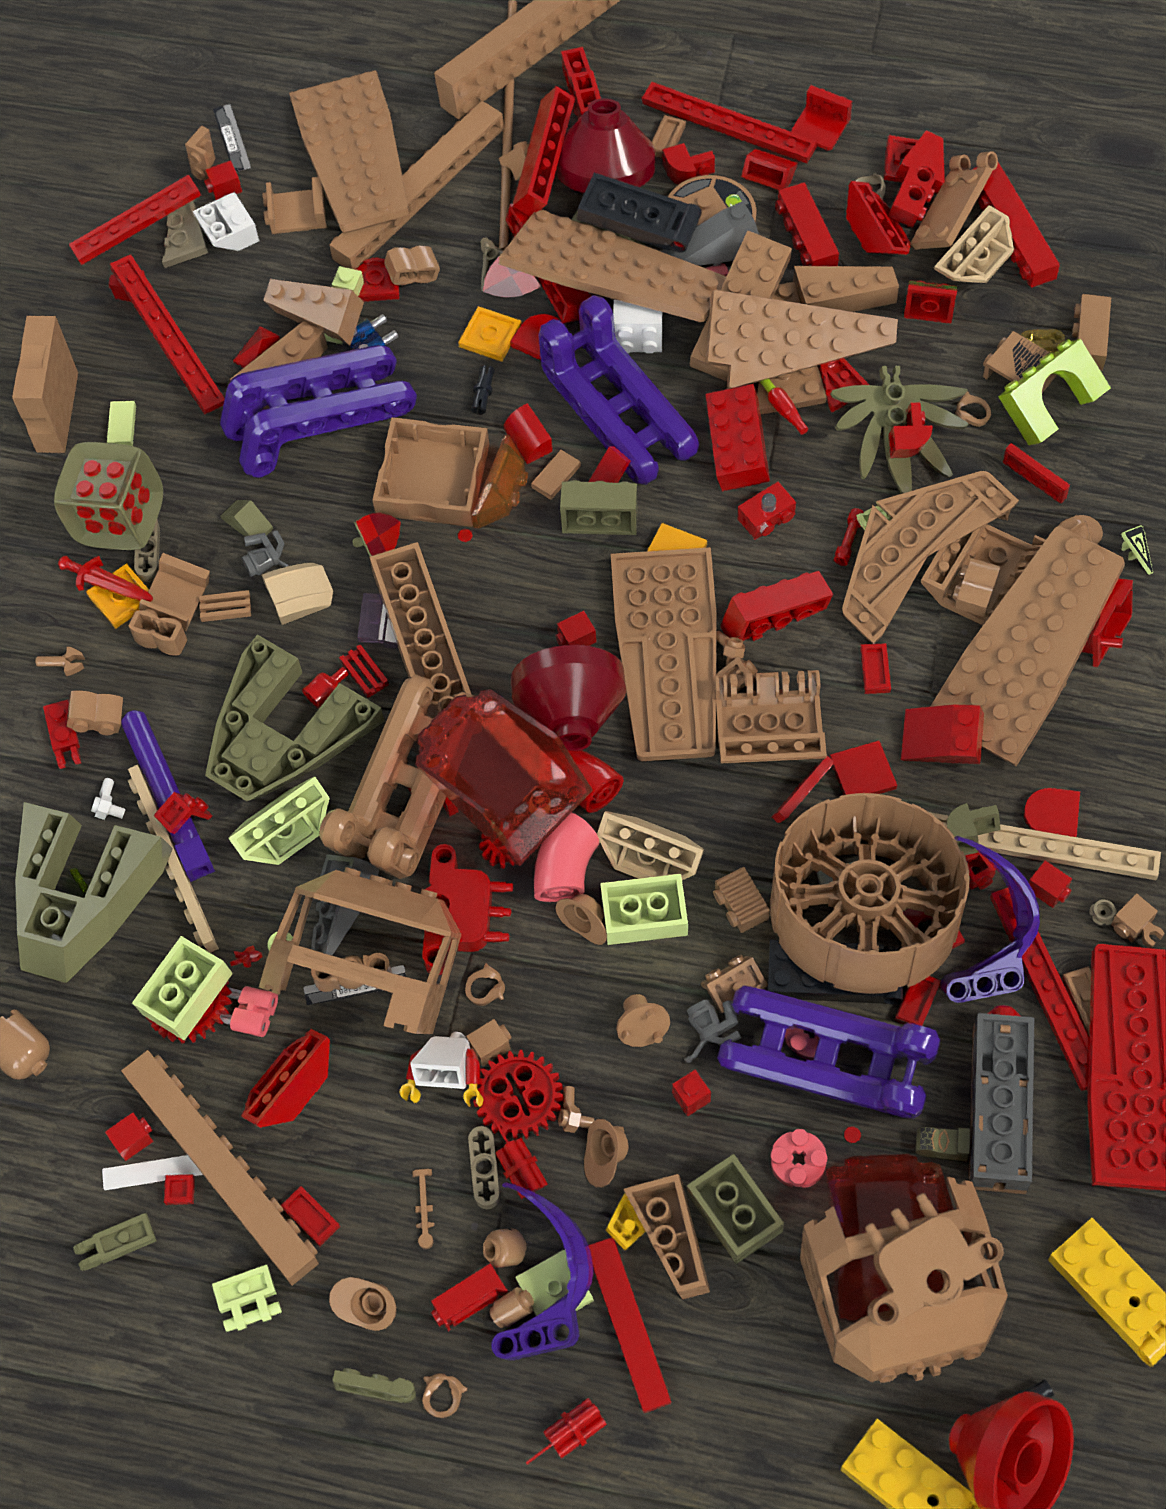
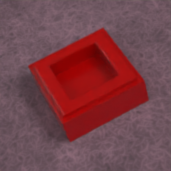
[164,1174,195,1205]

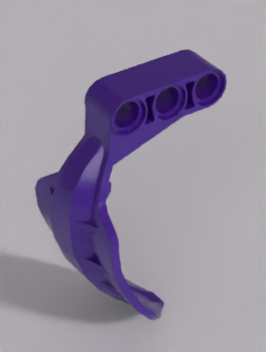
[940,836,1040,1003]
[492,1183,593,1360]

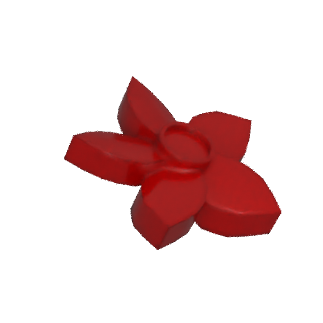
[230,945,263,968]

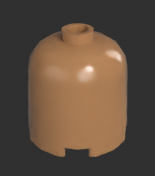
[0,1010,50,1080]

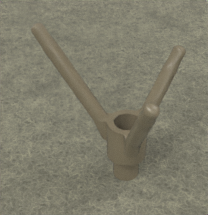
[480,238,503,290]

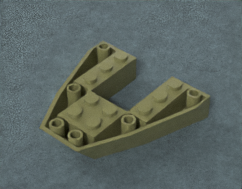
[205,634,385,801]
[15,802,173,983]

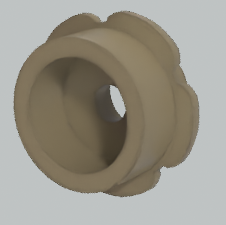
[1090,900,1117,925]

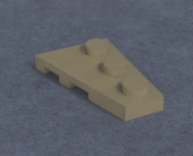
[162,200,208,268]

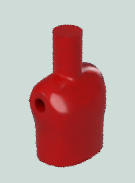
[302,667,349,709]

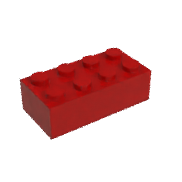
[706,384,770,491]

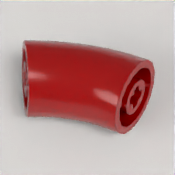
[538,741,624,813]

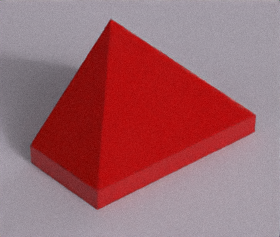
[233,326,280,368]

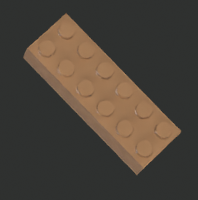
[690,231,792,381]

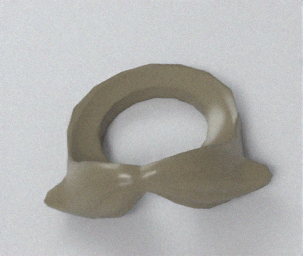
[855,173,886,200]

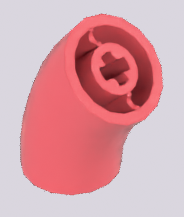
[534,811,599,902]

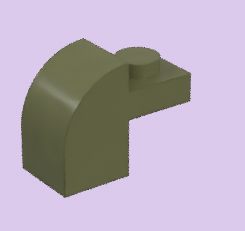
[947,803,1001,855]

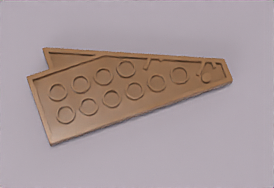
[705,290,898,389]

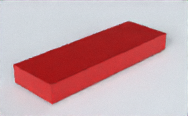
[1003,443,1070,503]
[772,756,834,823]

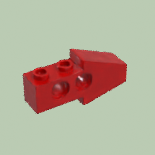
[561,47,601,119]
[887,130,945,228]

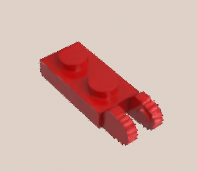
[43,700,81,769]

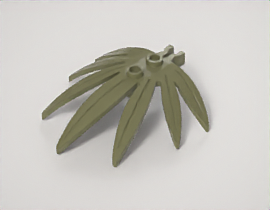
[830,366,969,494]

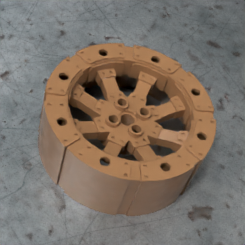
[770,793,969,994]

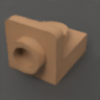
[716,657,758,692]

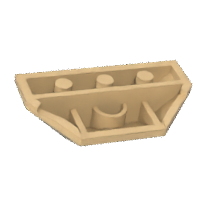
[934,205,1014,283]
[597,811,704,880]

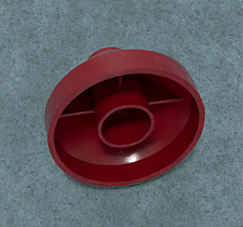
[555,99,655,193]
[511,645,626,751]

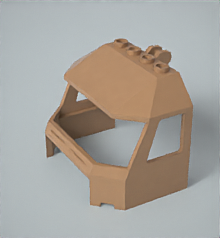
[259,867,462,1034]
[800,1177,1008,1383]

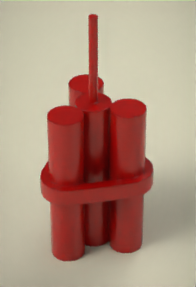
[493,1118,548,1200]
[526,1398,607,1464]

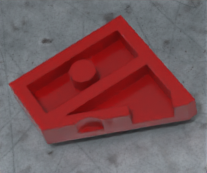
[819,358,869,413]

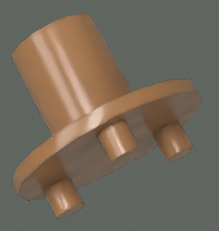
[616,994,670,1047]

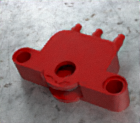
[422,844,513,975]

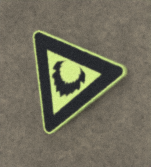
[1121,525,1153,575]

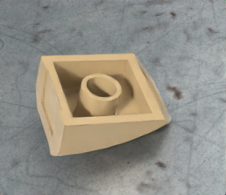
[262,563,333,625]

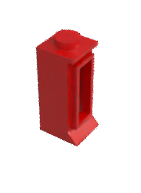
[431,1263,508,1331]

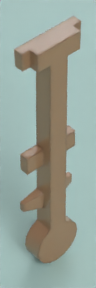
[412,1169,434,1249]

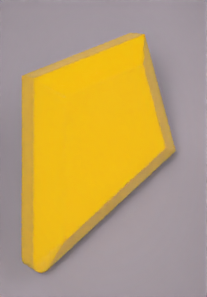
[605,1194,645,1250]

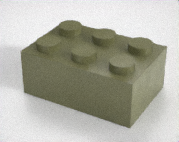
[560,480,638,535]
[687,1154,784,1264]

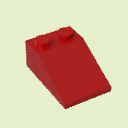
[901,704,984,764]

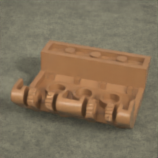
[921,524,1046,625]
[715,670,827,763]

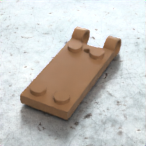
[910,151,998,250]

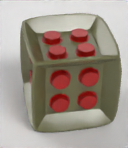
[54,442,163,550]

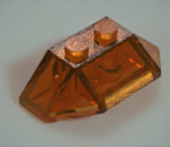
[472,435,528,529]

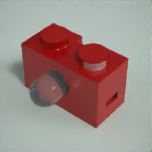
[738,482,796,540]

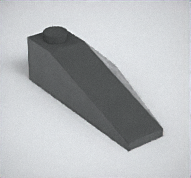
[660,201,759,266]
[311,855,380,955]

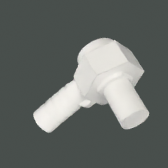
[91,778,125,820]

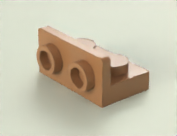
[185,126,215,180]
[700,955,768,1013]

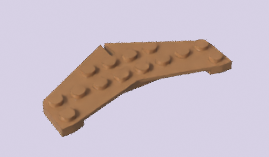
[842,471,1019,644]

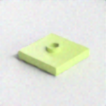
[515,1249,594,1316]

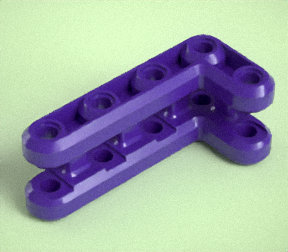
[539,295,699,485]
[220,345,417,477]
[717,985,940,1119]

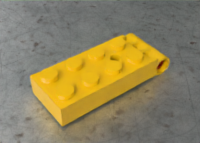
[1048,1218,1166,1367]
[841,1419,979,1509]

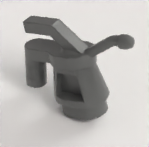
[241,530,289,577]
[684,999,741,1064]

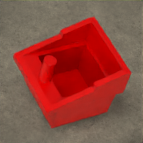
[1082,578,1133,667]

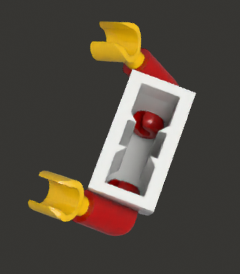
[399,1032,483,1107]

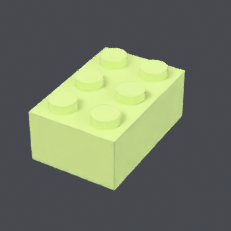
[601,874,688,945]
[132,936,233,1041]

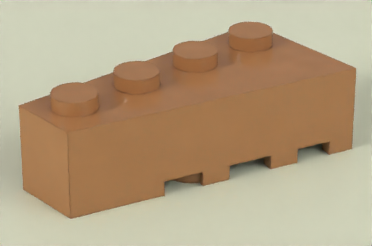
[793,266,899,312]
[263,279,364,346]
[230,321,327,410]
[624,1174,710,1300]

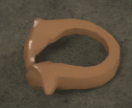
[955,392,991,427]
[465,963,505,1006]
[423,1374,467,1418]

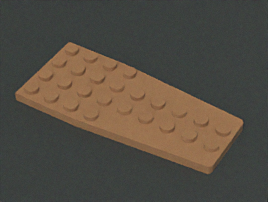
[290,71,409,232]
[499,210,726,322]
[930,526,1125,767]
[611,547,716,761]

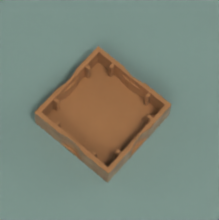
[12,316,78,453]
[373,417,489,527]

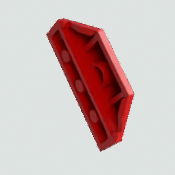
[846,181,910,255]
[241,1029,330,1127]

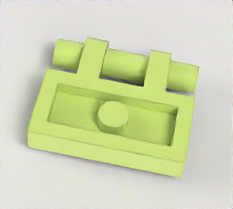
[212,1265,282,1332]

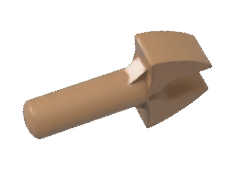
[35,647,85,676]

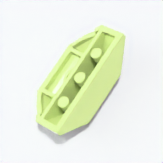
[228,777,330,865]

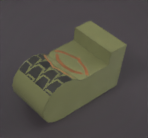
[915,1127,970,1162]

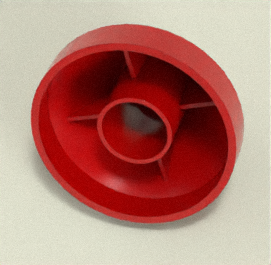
[949,1392,1074,1509]

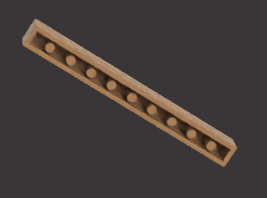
[330,101,504,270]
[121,1050,319,1286]

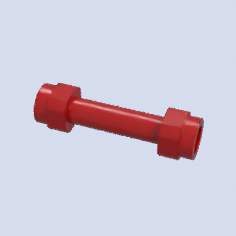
[833,508,864,566]

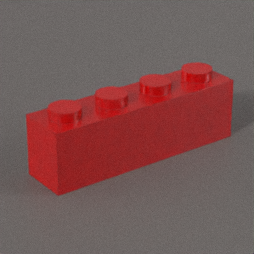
[775,182,839,266]

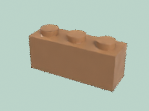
[1072,294,1111,370]

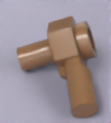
[716,631,745,667]
[558,1086,594,1133]

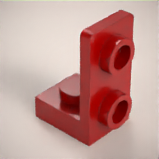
[153,792,212,834]

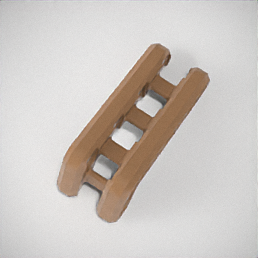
[319,675,481,879]

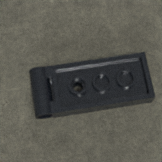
[577,172,702,253]
[768,940,903,1005]

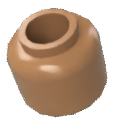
[483,1228,527,1268]

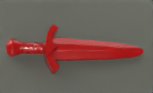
[58,556,153,602]

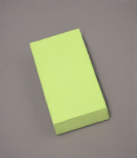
[107,401,136,446]

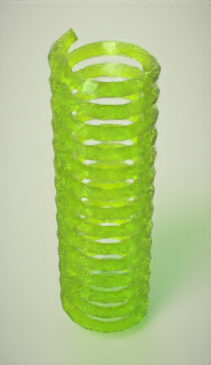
[70,868,89,893]

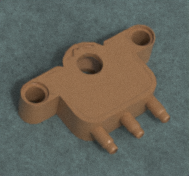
[865,1193,1003,1326]

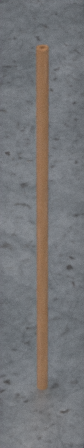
[499,0,517,251]

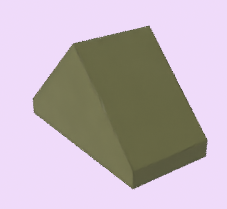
[220,500,273,545]

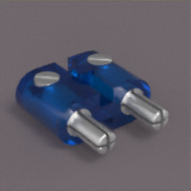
[350,314,398,350]

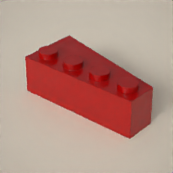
[720,571,833,641]

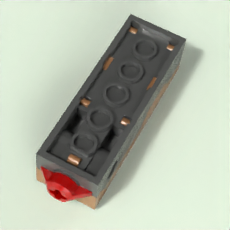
[969,1005,1034,1194]

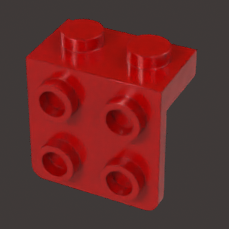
[791,85,852,150]

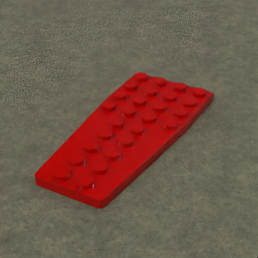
[1088,944,1166,1191]

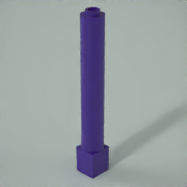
[121,710,215,882]

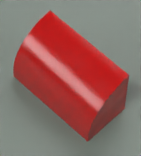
[741,149,797,190]
[504,403,553,464]

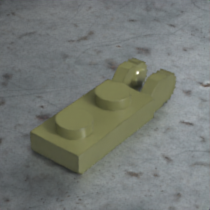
[73,1213,157,1271]
[333,1368,416,1404]

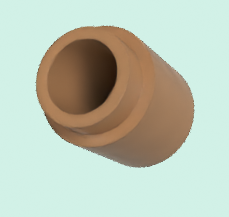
[490,1287,534,1328]

